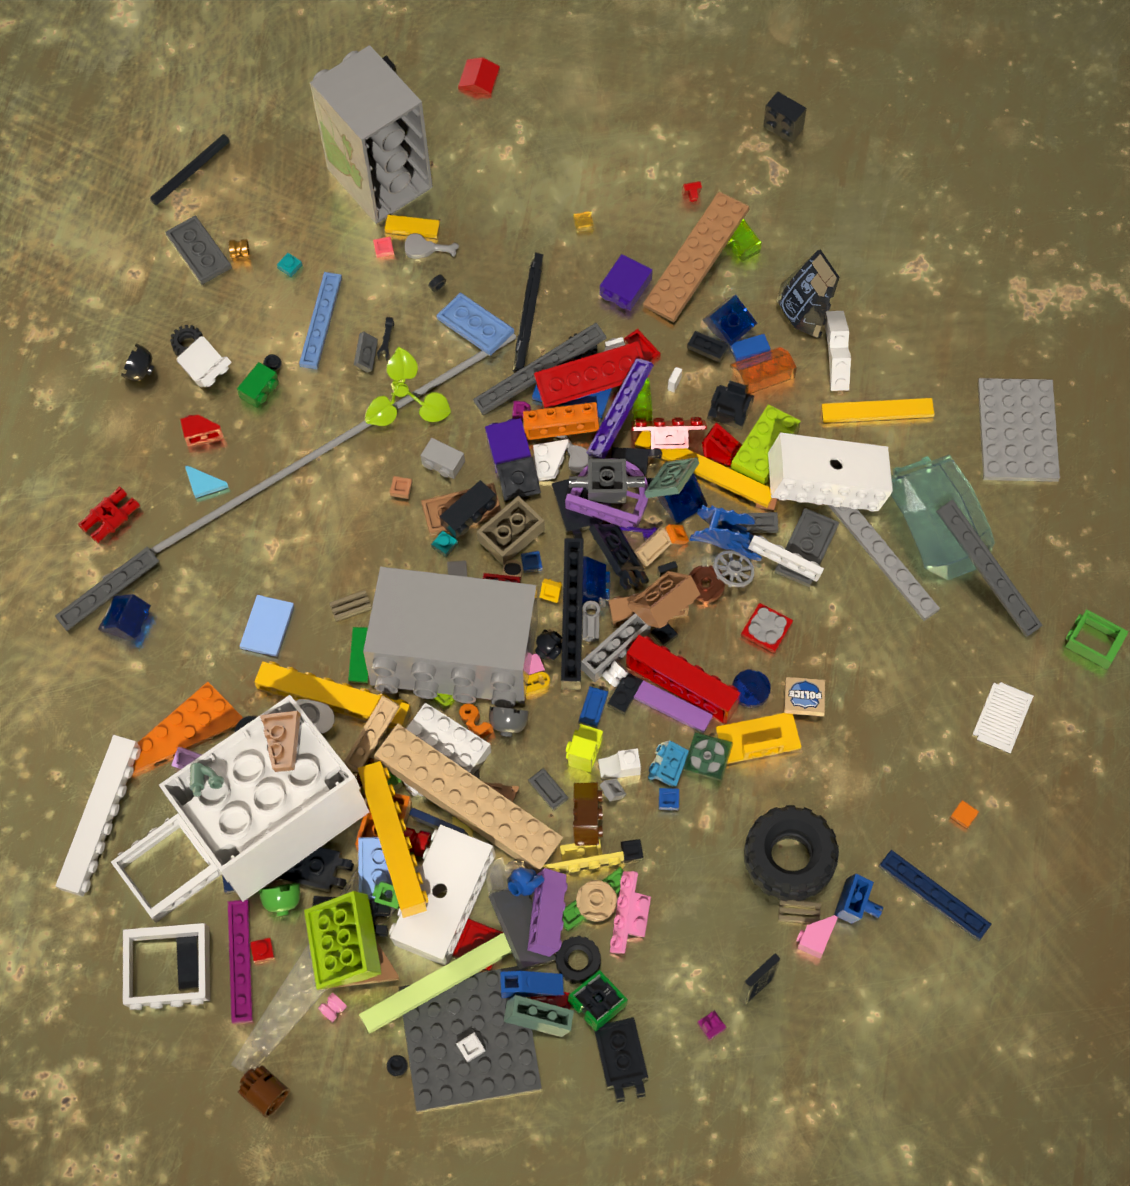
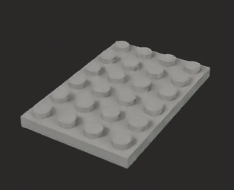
[978,378,1060,482]

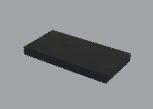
[739,953,780,1005]

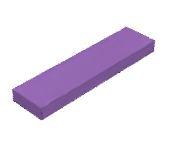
[634,680,713,734]

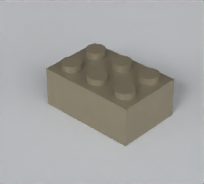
[477,496,545,566]

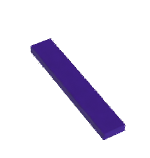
[586,358,654,459]

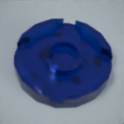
[732,669,771,708]

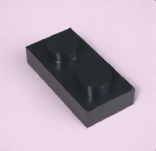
[687,331,728,363]
[607,673,643,715]

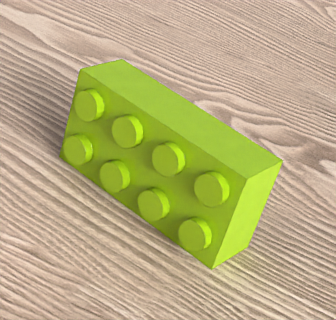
[731,404,801,485]

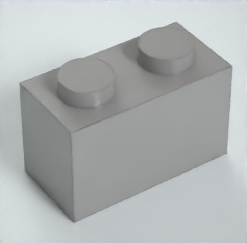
[420,438,465,479]

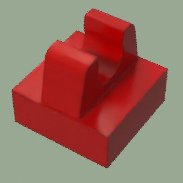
[682,181,702,202]

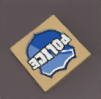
[784,677,825,716]

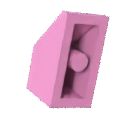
[796,915,838,959]

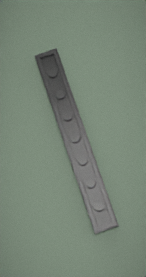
[473,322,607,415]
[936,499,1043,637]

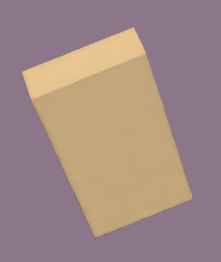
[634,527,672,566]

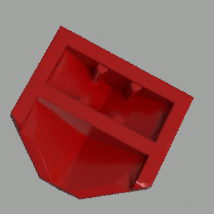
[702,423,742,466]

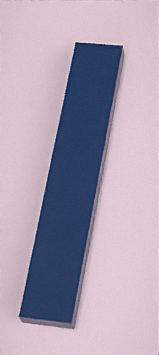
[879,850,992,941]

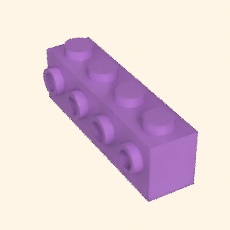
[528,868,568,957]

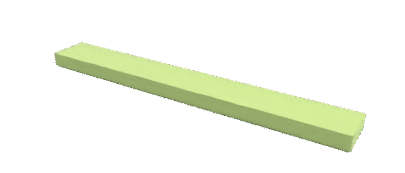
[359,933,512,1034]

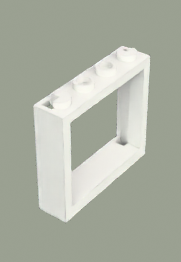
[111,814,221,923]
[123,923,210,1010]

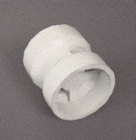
[602,660,629,687]

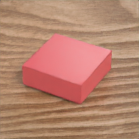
[373,236,394,258]

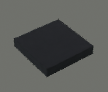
[496,456,541,501]

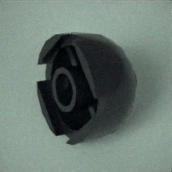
[121,343,154,381]

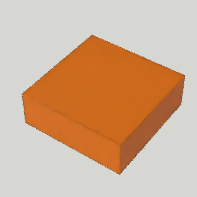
[665,524,689,545]
[950,800,979,829]

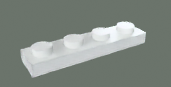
[748,535,824,582]

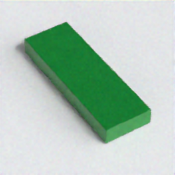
[348,627,369,684]

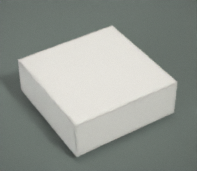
[668,367,682,392]
[456,1032,486,1063]

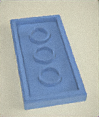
[436,292,514,356]

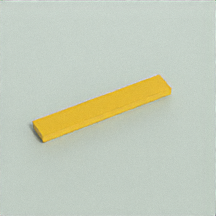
[821,398,934,423]

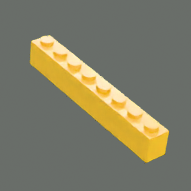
[254,661,411,729]
[358,761,429,918]

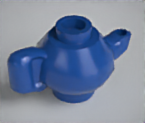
[507,867,544,896]

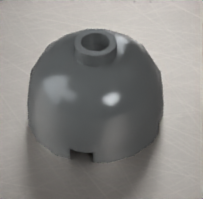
[489,706,529,737]

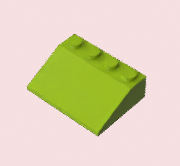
[304,891,382,990]

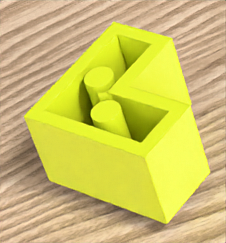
[566,724,603,773]

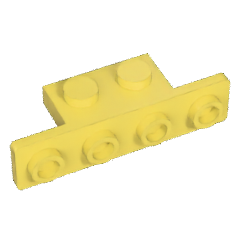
[543,839,624,873]

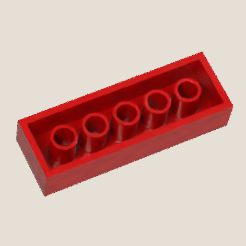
[626,635,741,725]

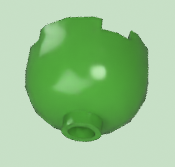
[259,883,300,916]

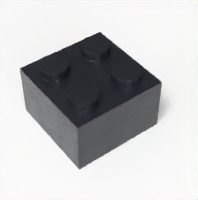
[763,91,807,143]

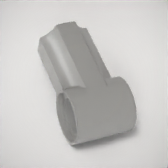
[582,601,600,642]

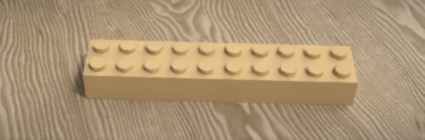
[374,724,563,874]

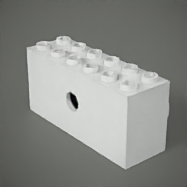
[768,433,893,511]
[389,825,496,966]

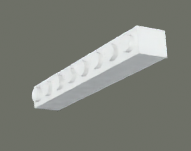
[56,735,141,897]

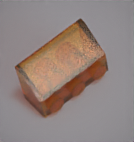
[730,347,797,394]

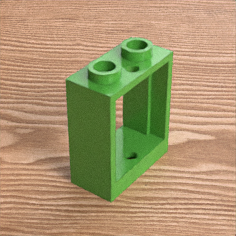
[1065,609,1129,670]

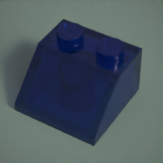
[702,295,758,346]
[658,473,708,524]
[583,556,610,607]
[98,594,151,640]

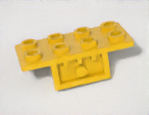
[716,713,801,764]

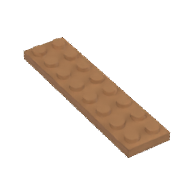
[643,192,750,322]

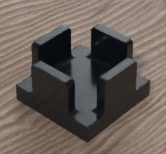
[707,381,754,430]

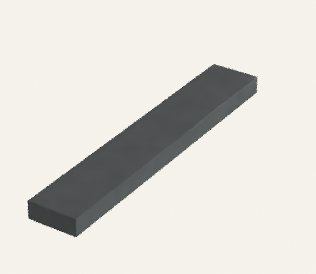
[55,546,159,631]

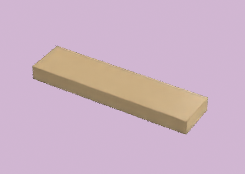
[344,696,400,772]

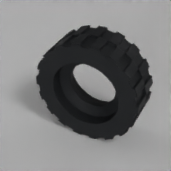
[555,936,601,984]

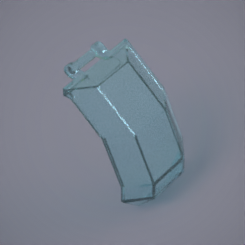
[891,455,995,580]

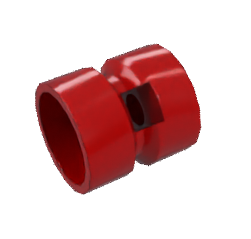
[403,827,432,858]

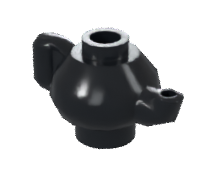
[535,629,562,661]

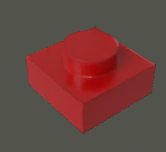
[250,938,275,964]

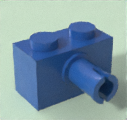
[834,874,883,924]

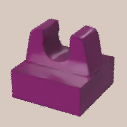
[697,1010,727,1041]

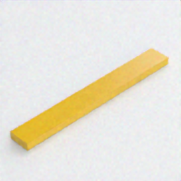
[635,431,773,508]

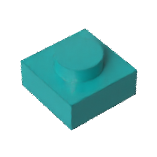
[277,253,302,277]
[431,531,458,557]

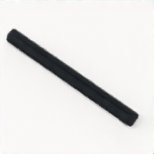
[149,134,230,206]

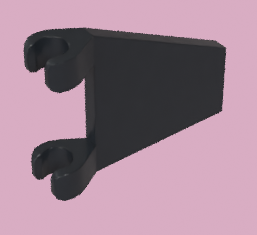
[611,447,663,486]

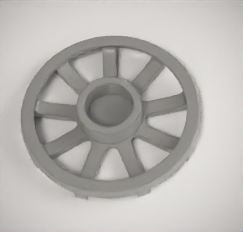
[713,551,754,588]

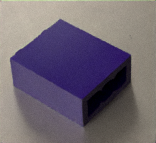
[600,254,653,311]
[485,418,531,473]

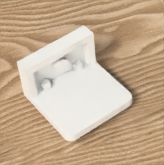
[177,337,232,387]

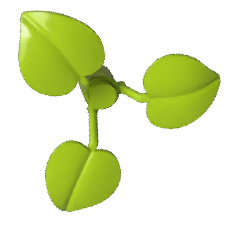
[365,347,451,426]

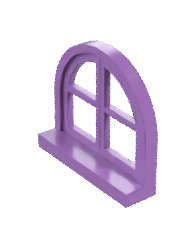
[565,458,649,528]

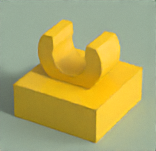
[540,578,562,603]

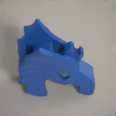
[689,505,762,561]

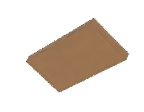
[421,483,501,536]

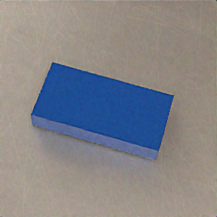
[730,334,771,362]
[578,686,609,729]

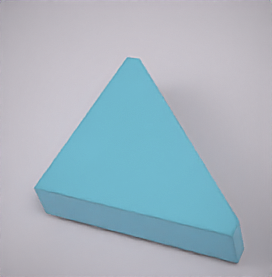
[185,466,229,498]

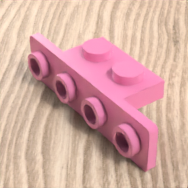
[610,871,651,954]

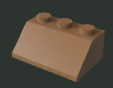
[627,571,700,628]

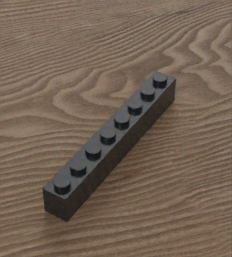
[561,538,584,690]

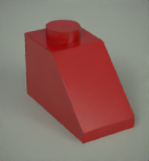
[180,414,224,446]

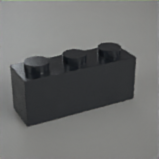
[439,480,497,539]

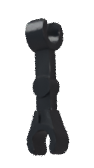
[377,317,394,361]

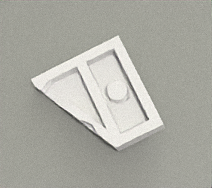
[533,439,570,481]

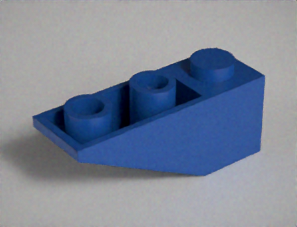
[500,971,564,998]

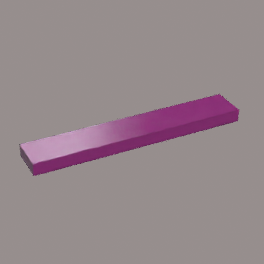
[228,899,253,1024]

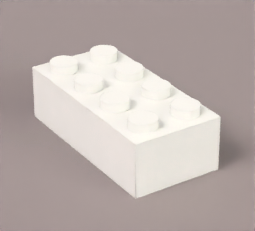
[406,703,491,775]

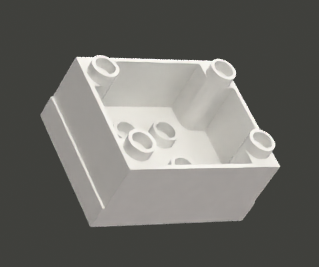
[159,695,369,901]

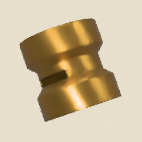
[229,239,249,258]

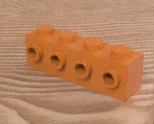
[523,402,600,440]

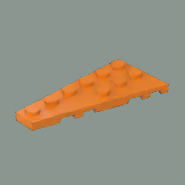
[132,682,243,775]

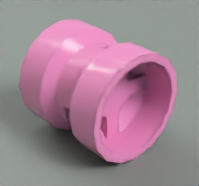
[318,993,347,1022]

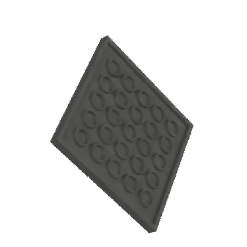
[399,966,542,1113]

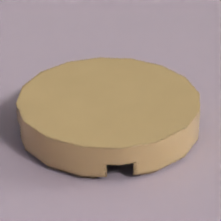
[576,880,617,922]

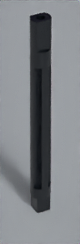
[512,252,543,373]

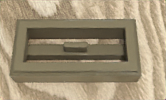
[329,590,372,622]
[778,900,821,924]

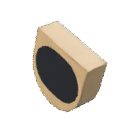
[502,560,522,579]

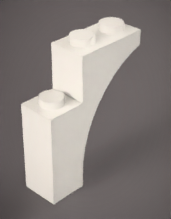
[825,311,851,391]

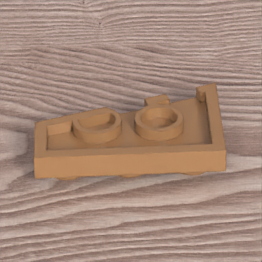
[260,711,301,772]

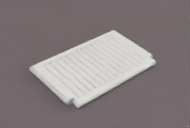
[973,682,1034,754]

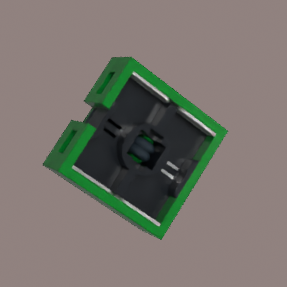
[568,970,628,1031]

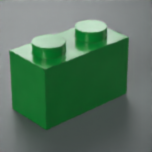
[237,362,279,408]

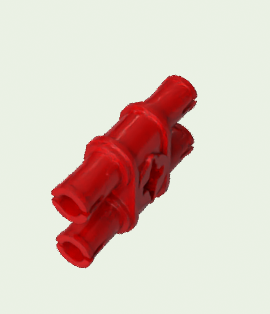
[78,486,140,544]

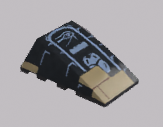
[776,249,840,338]

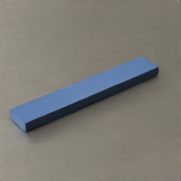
[299,272,342,370]

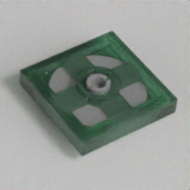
[683,732,733,781]

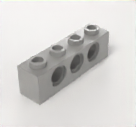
[581,614,651,682]

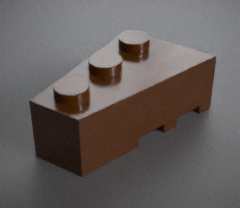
[573,782,603,846]

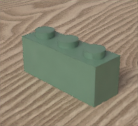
[504,995,574,1037]

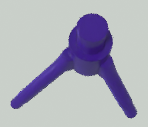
[619,526,658,541]

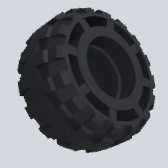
[744,805,839,902]

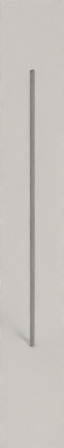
[102,333,516,579]

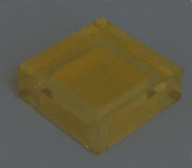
[573,212,594,232]

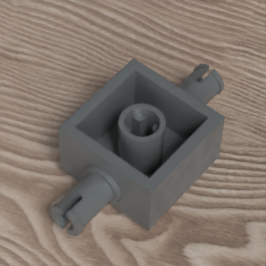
[569,459,645,503]

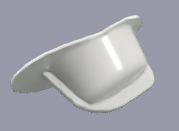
[295,699,334,733]

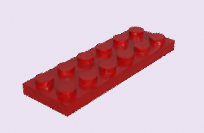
[533,341,649,409]

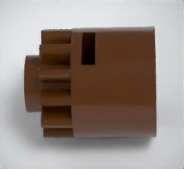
[238,1065,290,1118]

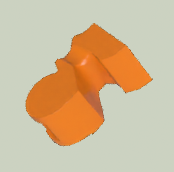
[459,703,494,739]

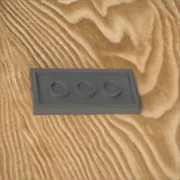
[165,215,232,285]
[775,508,840,587]
[488,889,556,971]

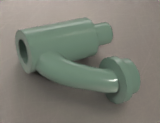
[190,763,224,797]

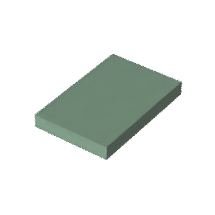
[644,457,699,498]

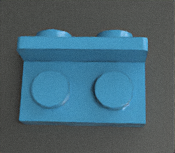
[648,740,689,787]

